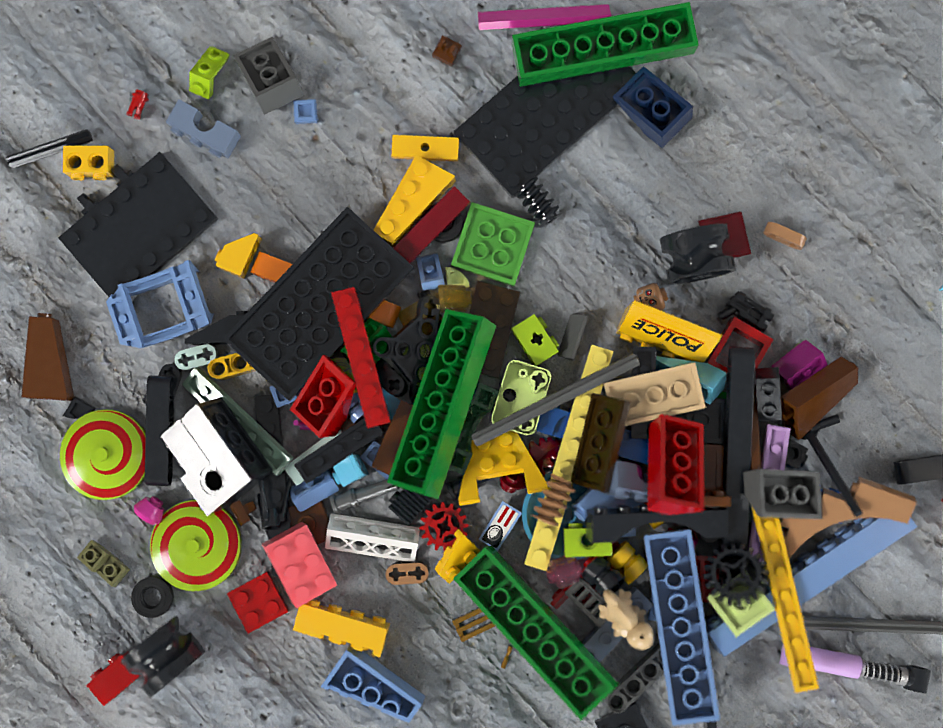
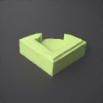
[445,267,470,290]

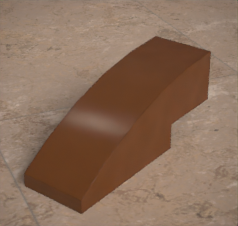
[371,400,413,475]

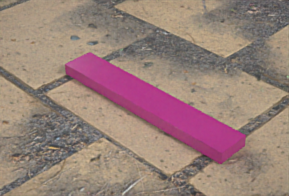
[478,4,611,30]

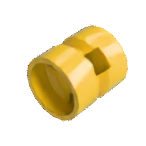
[606,540,648,584]

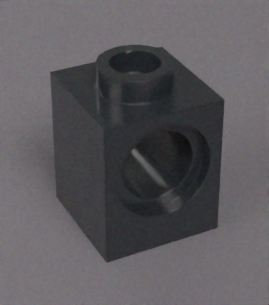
[785,439,808,469]

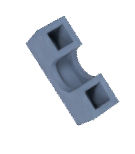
[166,99,241,159]
[605,461,648,503]

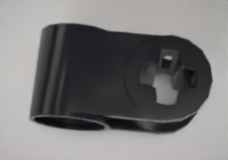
[375,358,408,397]

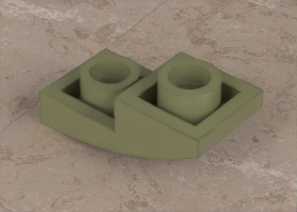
[77,540,130,587]

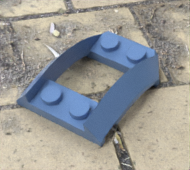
[106,260,214,349]

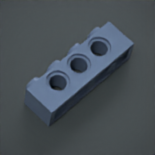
[581,586,654,663]

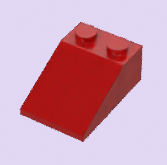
[290,355,356,438]

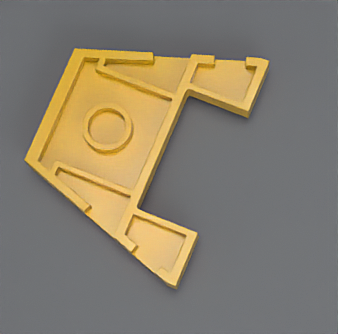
[458,430,548,506]

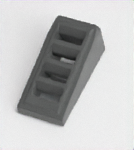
[565,577,607,628]

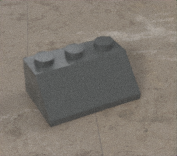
[743,469,823,520]

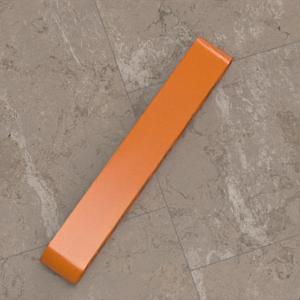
[250,252,401,328]

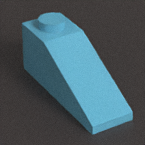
[656,356,727,404]
[332,454,369,487]

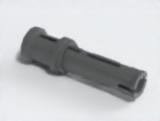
[330,479,400,514]

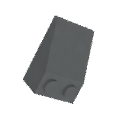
[233,36,304,115]

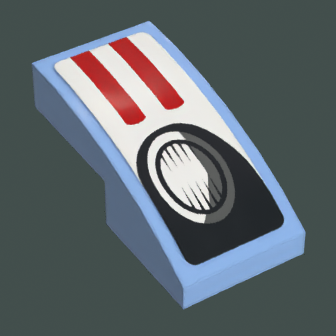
[479,501,522,551]

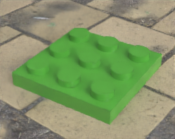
[451,202,535,286]

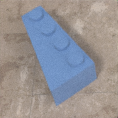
[321,644,425,723]

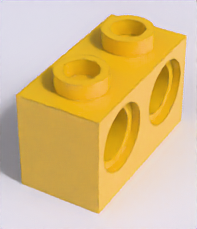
[63,146,114,181]

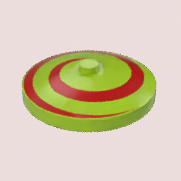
[60,410,146,500]
[150,500,242,591]

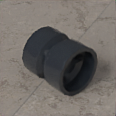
[581,556,625,598]

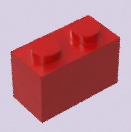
[86,651,141,707]

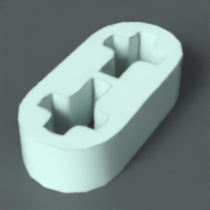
[175,344,219,371]

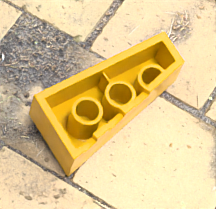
[374,155,456,248]
[293,599,390,657]

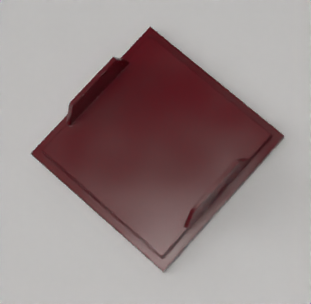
[698,212,752,258]

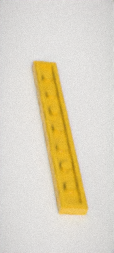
[751,506,819,693]

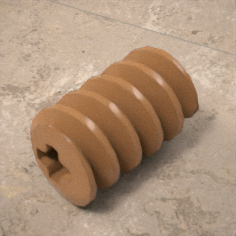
[531,473,576,526]

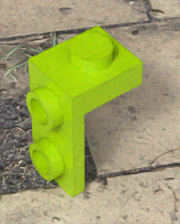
[189,46,229,100]

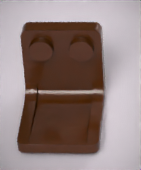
[704,444,731,507]

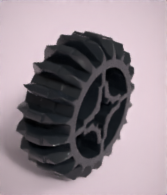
[703,543,769,608]

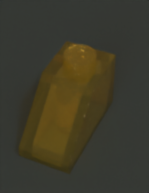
[438,285,472,313]

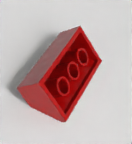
[648,414,704,515]

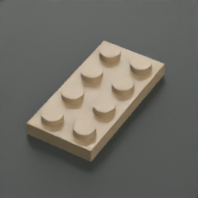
[604,362,706,426]

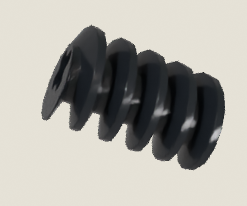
[517,177,562,228]

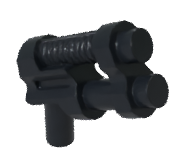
[717,291,774,333]

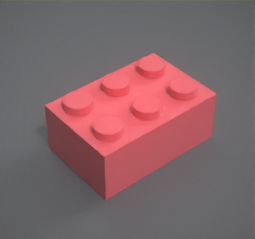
[262,522,337,608]

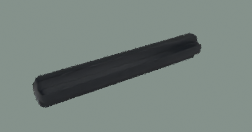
[6,129,93,168]

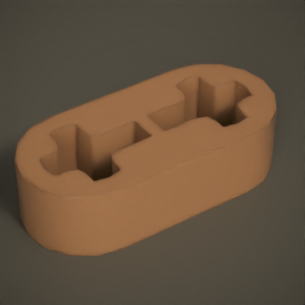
[763,222,807,250]
[385,562,429,585]

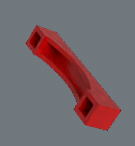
[331,287,391,428]

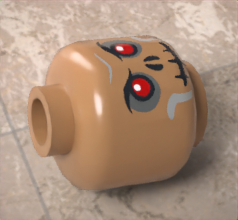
[633,283,668,311]

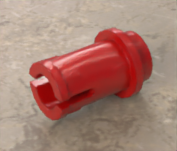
[126,89,149,120]

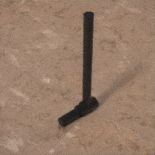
[801,414,863,518]

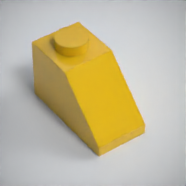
[215,233,262,279]

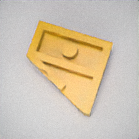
[435,529,481,584]

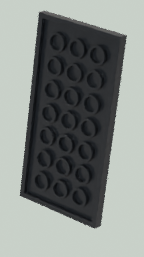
[454,66,636,198]
[223,207,414,401]

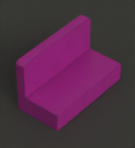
[771,340,828,391]

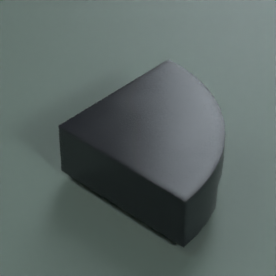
[63,396,96,419]

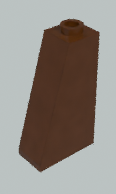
[21,313,74,401]
[781,356,858,440]

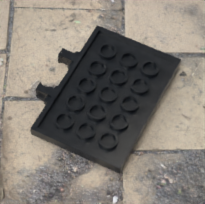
[58,152,218,297]

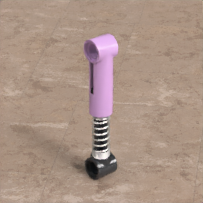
[779,645,931,694]

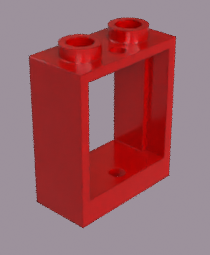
[704,316,774,382]

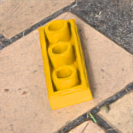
[391,135,459,161]

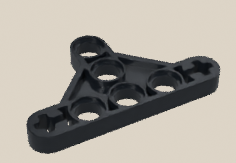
[370,295,440,404]

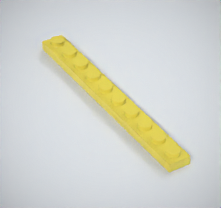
[524,345,614,571]

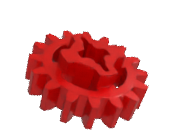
[419,502,469,551]

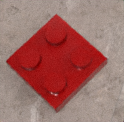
[227,571,289,634]

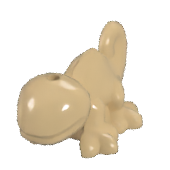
[598,588,654,650]

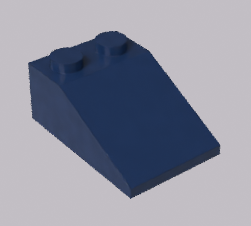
[613,66,693,148]

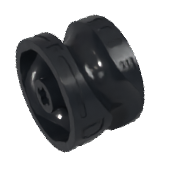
[660,224,736,285]
[120,616,206,698]

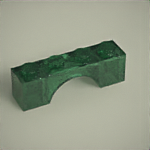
[449,382,499,475]

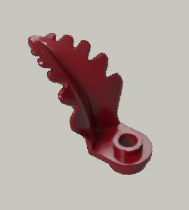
[500,437,561,493]

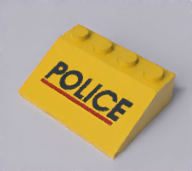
[616,300,721,363]

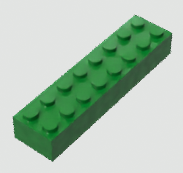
[511,2,699,86]
[387,309,496,500]
[453,546,619,721]

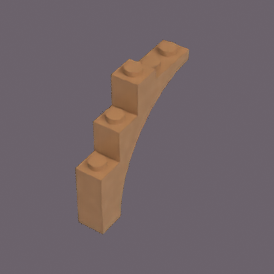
[780,477,917,559]

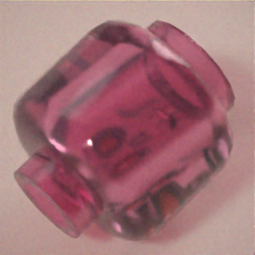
[546,555,582,589]

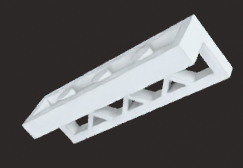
[325,513,420,563]

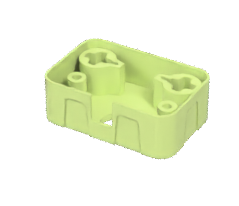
[491,360,551,436]

